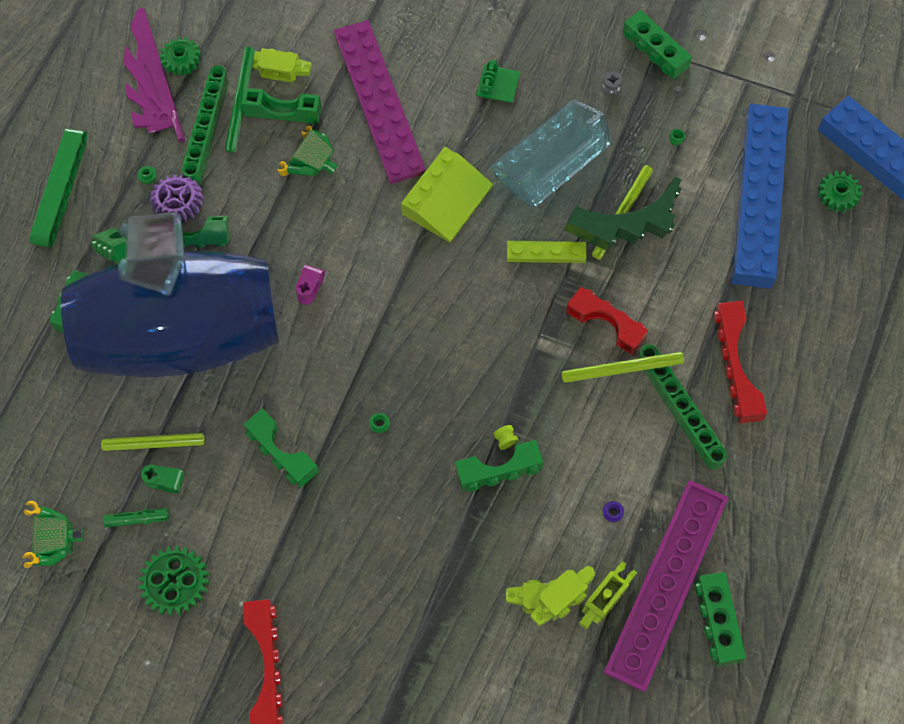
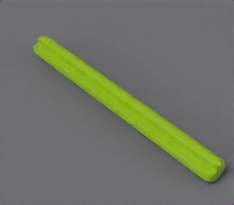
[592,165,653,260]
[562,352,684,383]

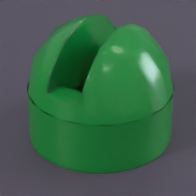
[669,129,686,146]

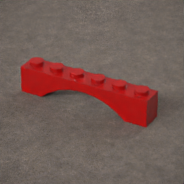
[714,301,767,424]
[243,599,284,724]

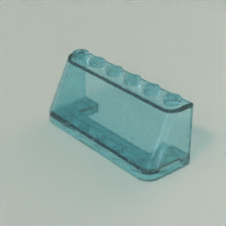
[491,99,611,207]

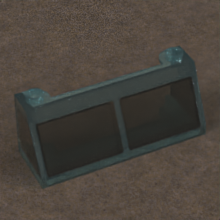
[118,213,184,295]

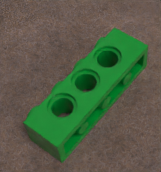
[622,10,692,79]
[694,572,746,667]

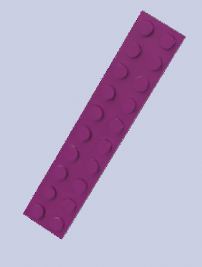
[333,20,426,185]
[603,480,729,693]

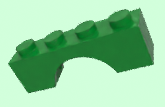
[241,88,322,124]
[146,216,230,248]
[91,228,142,265]
[243,408,319,488]
[455,440,543,492]

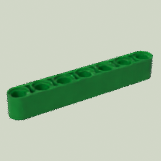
[182,65,229,184]
[30,128,88,248]
[638,344,727,470]

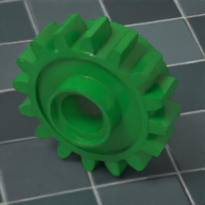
[159,37,201,76]
[818,171,862,213]

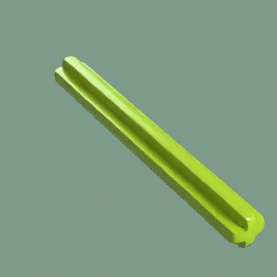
[101,433,205,451]

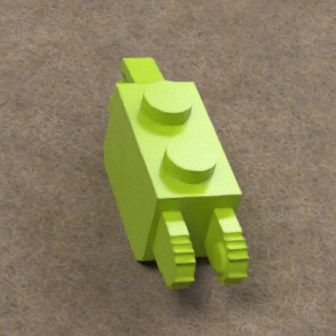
[252,48,312,83]
[579,561,637,630]
[530,566,595,627]
[506,580,582,614]

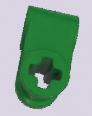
[141,465,185,493]

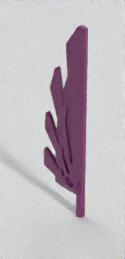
[124,8,185,142]

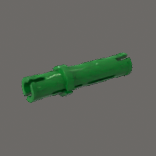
[103,508,169,528]

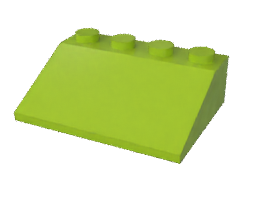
[401,147,493,243]

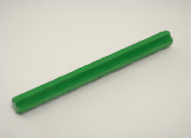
[225,46,255,153]

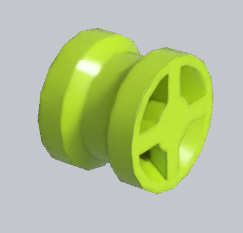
[493,425,519,450]

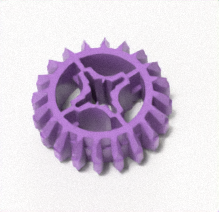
[150,174,203,224]

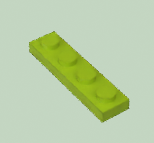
[507,241,586,263]

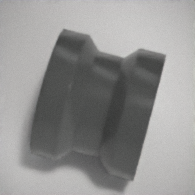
[602,71,622,95]

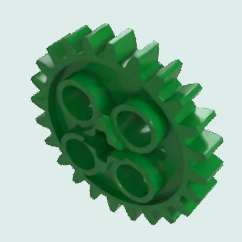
[138,545,210,617]

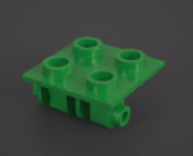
[476,59,521,103]

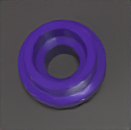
[603,501,624,523]

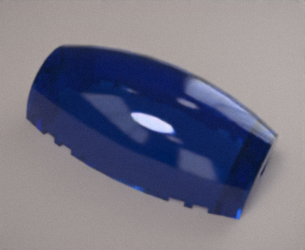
[61,251,279,377]

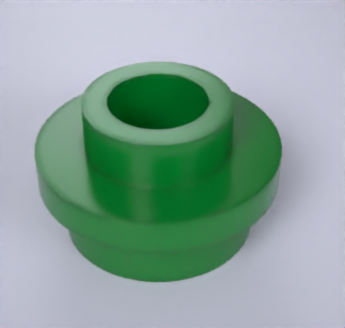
[137,166,157,185]
[369,413,390,433]

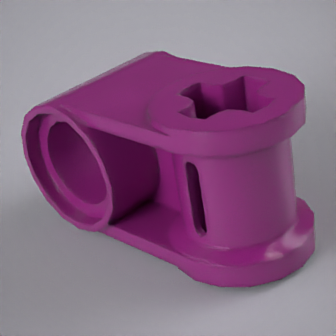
[295,265,325,305]

